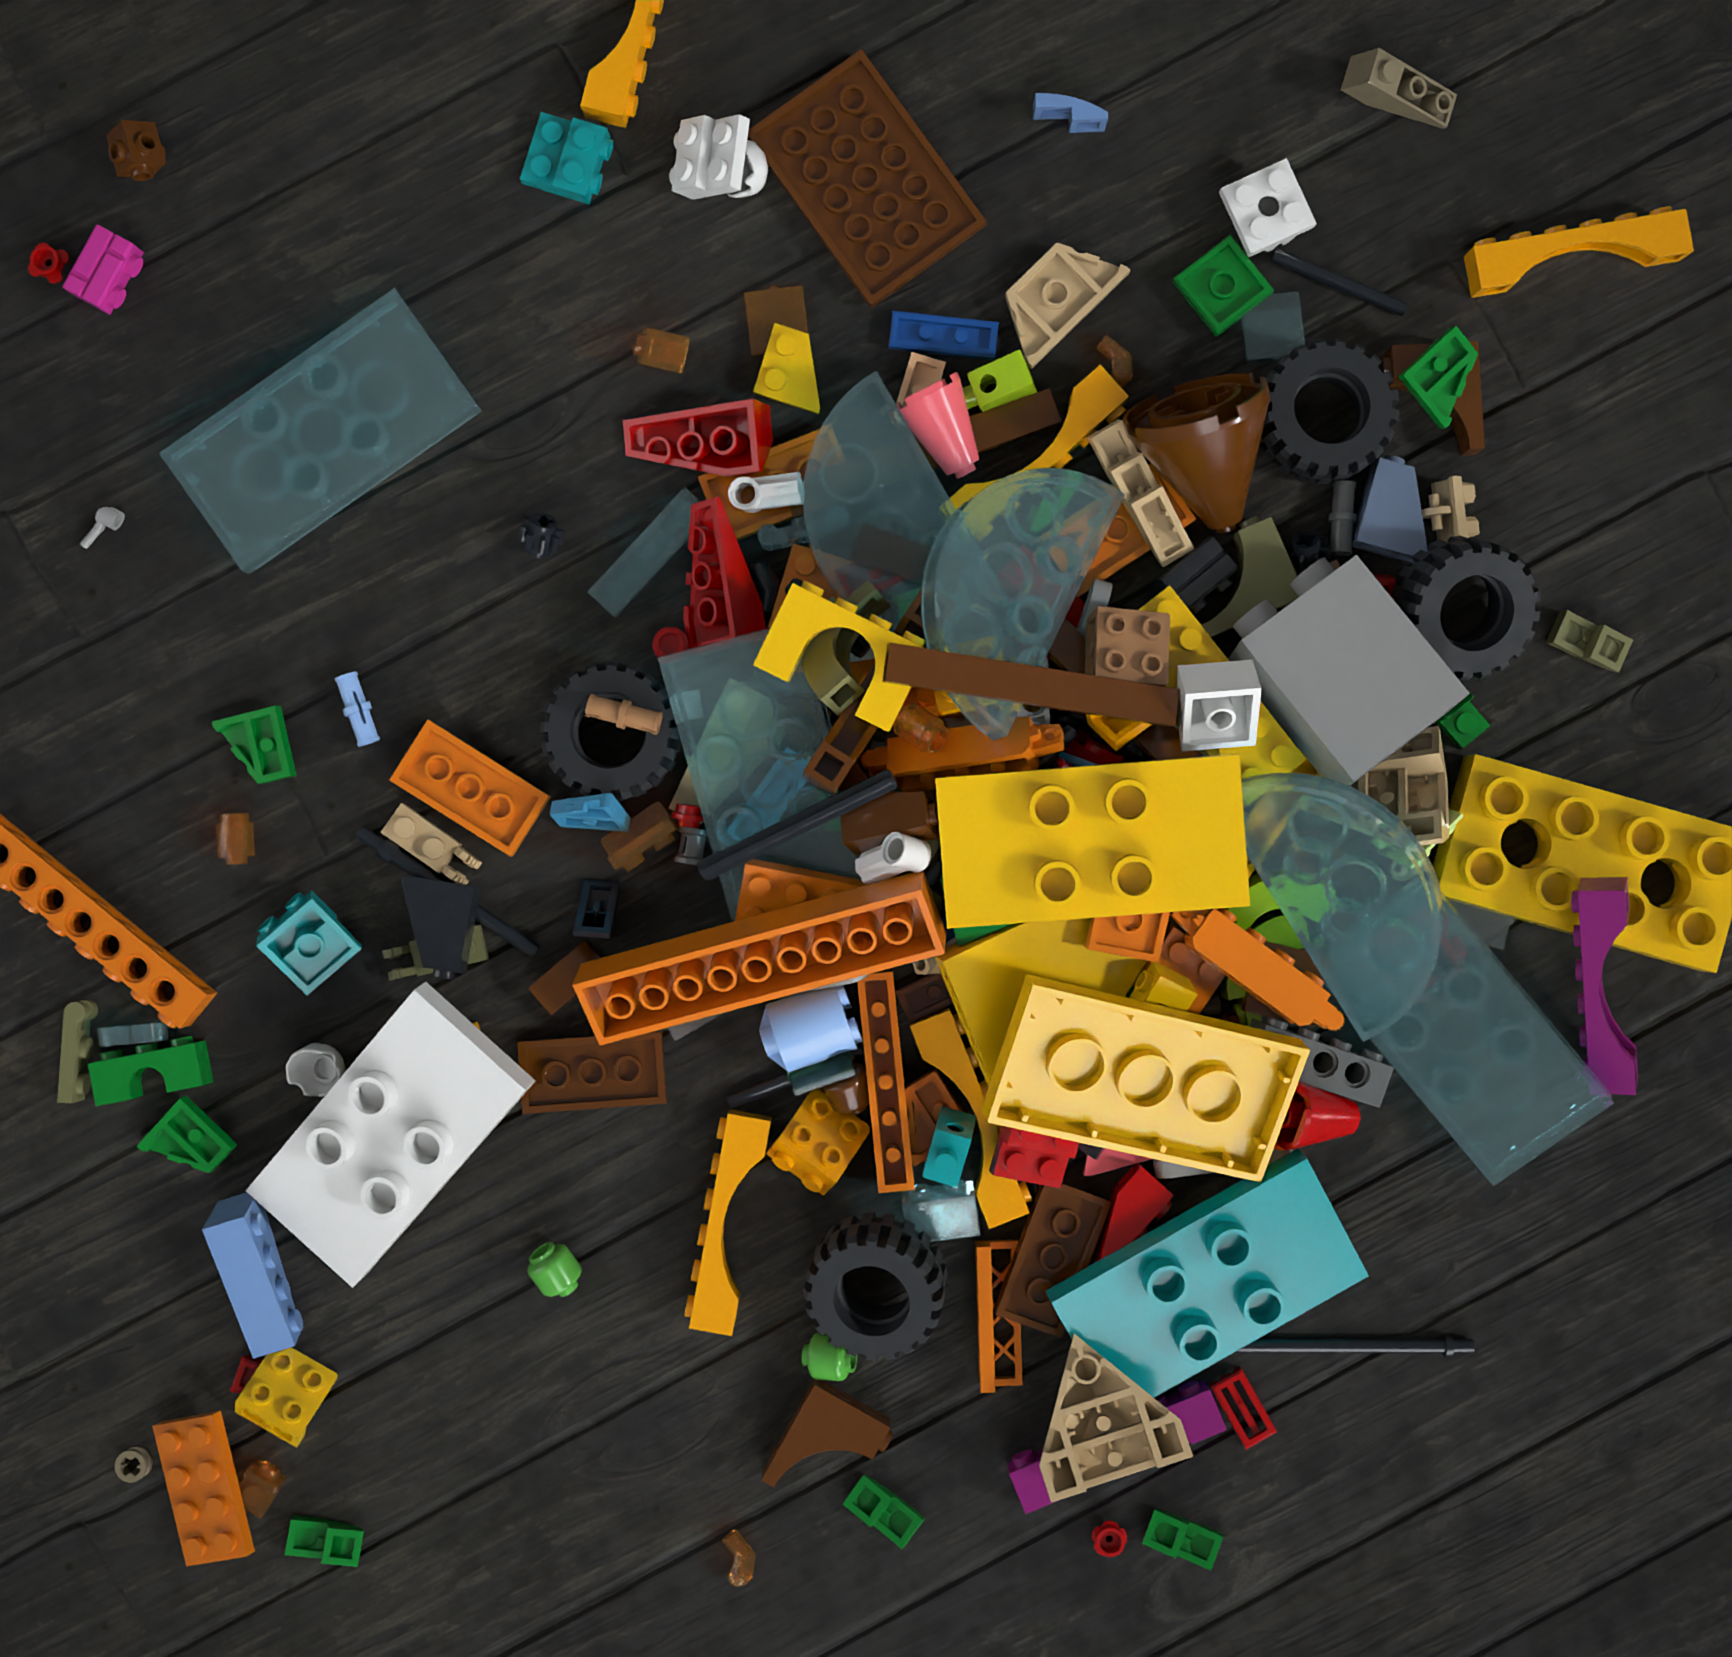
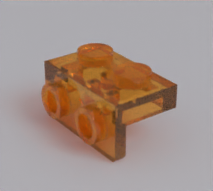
[601,802,678,872]

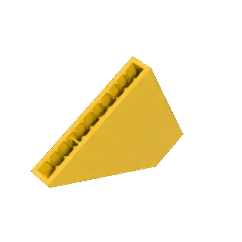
[934,918,1147,1087]

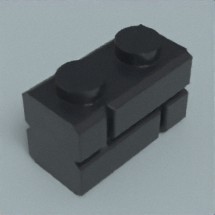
[1150,536,1238,615]

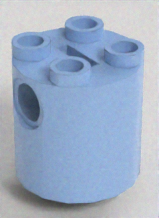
[759,985,863,1072]

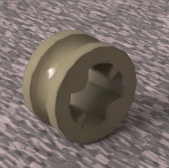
[115,1446,153,1483]

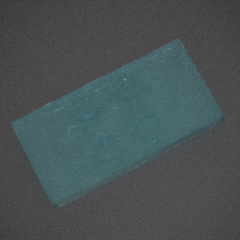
[159,288,482,574]
[658,627,862,922]
[1315,871,1614,1186]

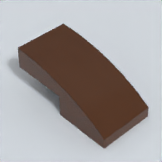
[528,940,601,1015]

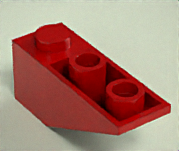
[1094,1163,1174,1263]

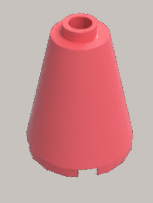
[892,372,979,479]

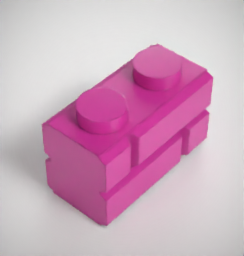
[62,224,144,315]

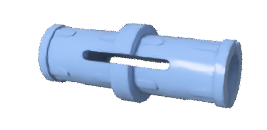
[335,672,380,747]

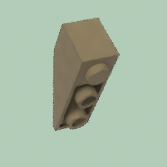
[1341,48,1457,129]

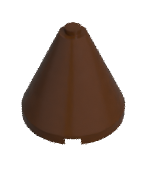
[1123,373,1270,533]

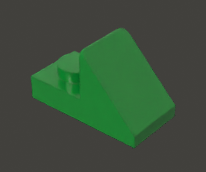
[1435,691,1490,749]

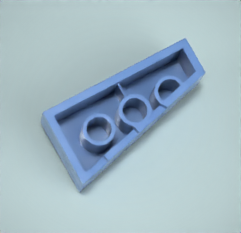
[202,1192,303,1359]

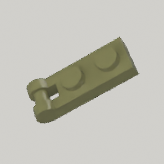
[57,1000,98,1103]

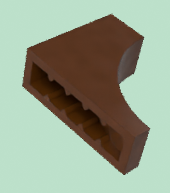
[1379,341,1485,456]
[839,753,939,855]
[761,1379,893,1487]

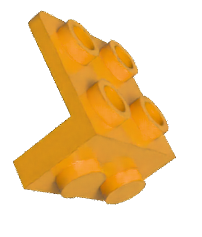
[766,1089,870,1196]

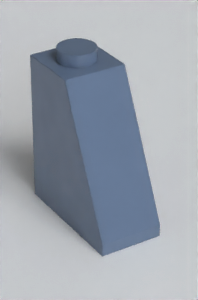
[1352,455,1428,564]

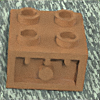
[1084,606,1170,687]

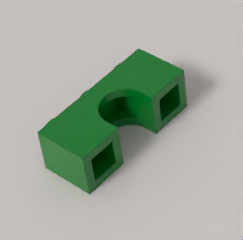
[88,1036,213,1106]

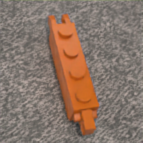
[860,716,1064,792]
[1169,908,1345,1031]

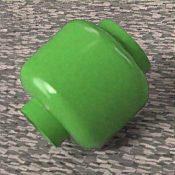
[527,1242,582,1297]
[802,1332,857,1381]

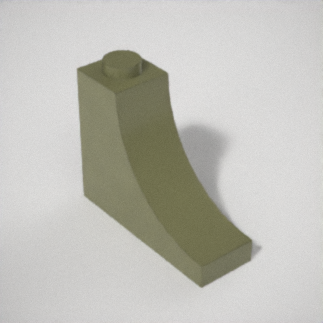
[1201,516,1299,638]

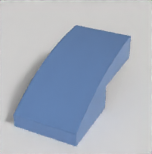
[1033,93,1108,133]

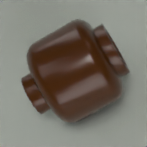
[822,1059,869,1115]

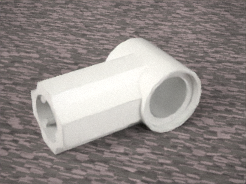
[728,472,804,513]
[855,832,931,884]

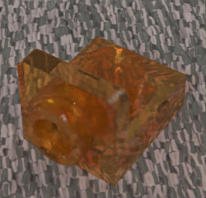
[239,1459,287,1519]

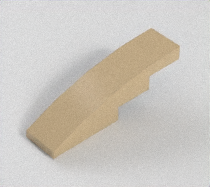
[1087,419,1194,567]

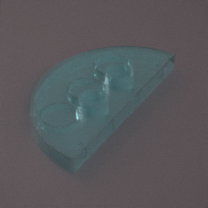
[802,371,1022,647]
[921,468,1125,741]
[1241,773,1444,1042]

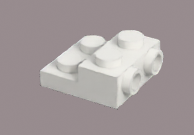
[669,114,750,200]

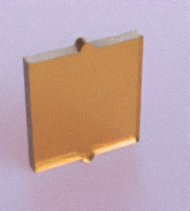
[744,285,808,356]

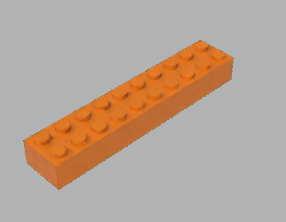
[572,870,946,1046]

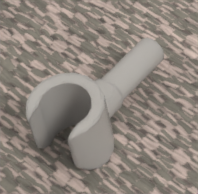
[80,507,125,549]

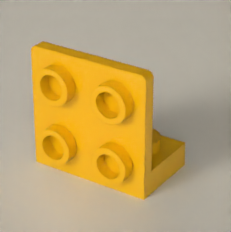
[235,1347,338,1448]

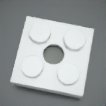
[1219,158,1317,257]

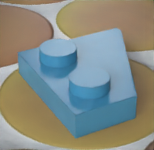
[550,793,631,832]

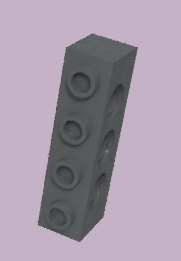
[1250,1017,1394,1108]

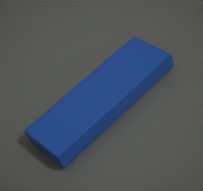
[889,311,999,360]

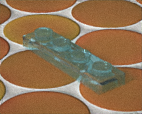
[588,487,701,618]

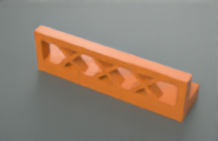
[975,1240,1023,1393]

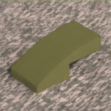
[1546,610,1633,672]

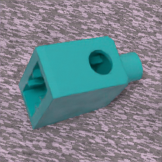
[922,1106,976,1187]

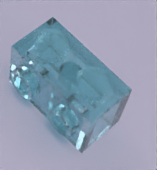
[902,1179,980,1242]

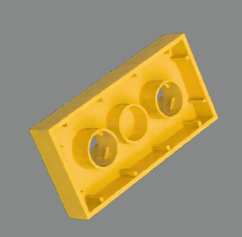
[1425,754,1732,973]

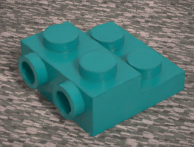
[520,112,613,205]
[256,890,362,995]

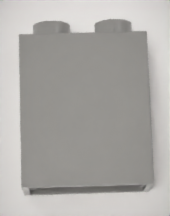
[1228,555,1470,796]

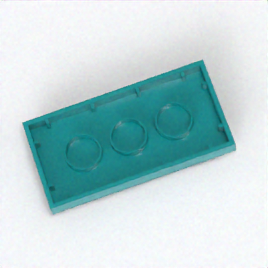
[1045,1148,1369,1398]

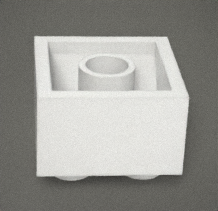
[1176,660,1261,751]

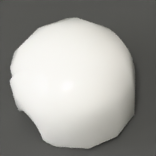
[727,140,768,198]
[286,1043,346,1097]

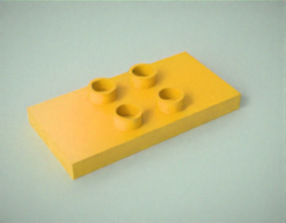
[935,754,1250,929]
[981,974,1310,1182]

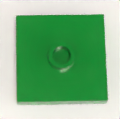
[1172,235,1274,337]

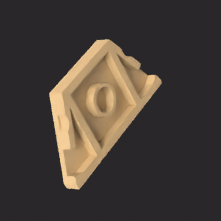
[1005,243,1130,369]

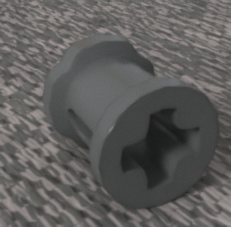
[674,826,711,865]

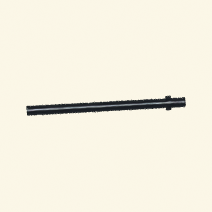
[1236,1335,1475,1357]

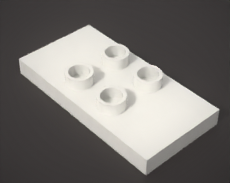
[246,982,535,1288]

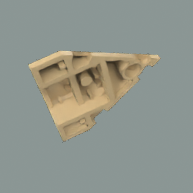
[1293,726,1449,848]
[1039,1333,1193,1503]

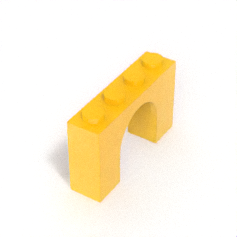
[753,580,926,732]

